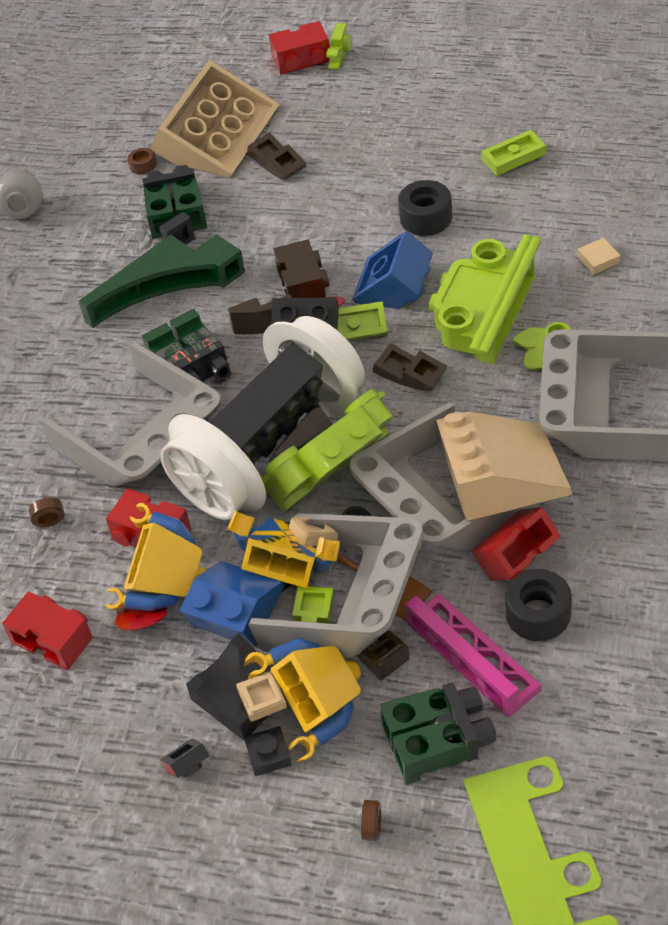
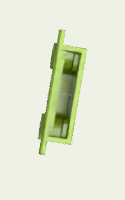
[429,234,541,365]
[261,388,393,514]

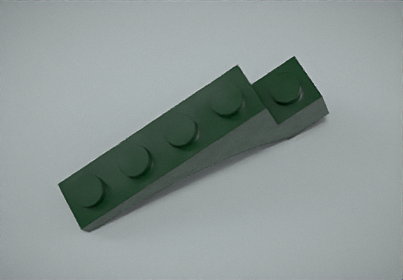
[79,234,245,328]

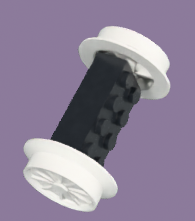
[160,316,365,520]

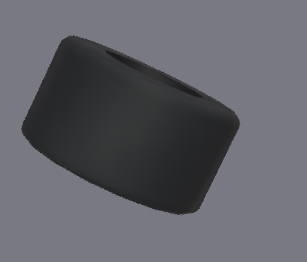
[398,180,453,236]
[505,569,572,641]

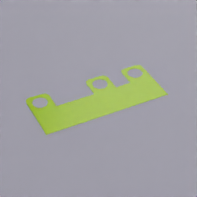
[463,756,619,925]

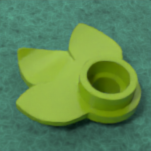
[513,322,571,371]

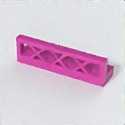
[405,593,541,718]

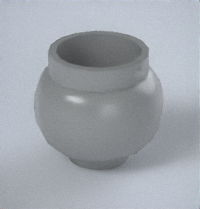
[0,168,43,219]

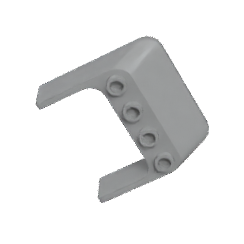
[539,329,668,461]
[41,342,221,486]
[350,402,538,552]
[248,513,424,658]

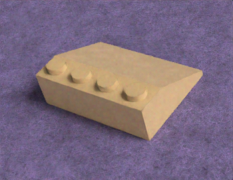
[150,59,280,178]
[436,411,572,521]

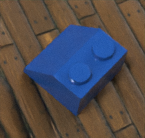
[352,231,433,309]
[179,561,285,648]

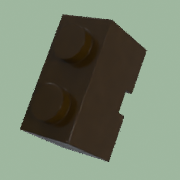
[273,239,329,298]

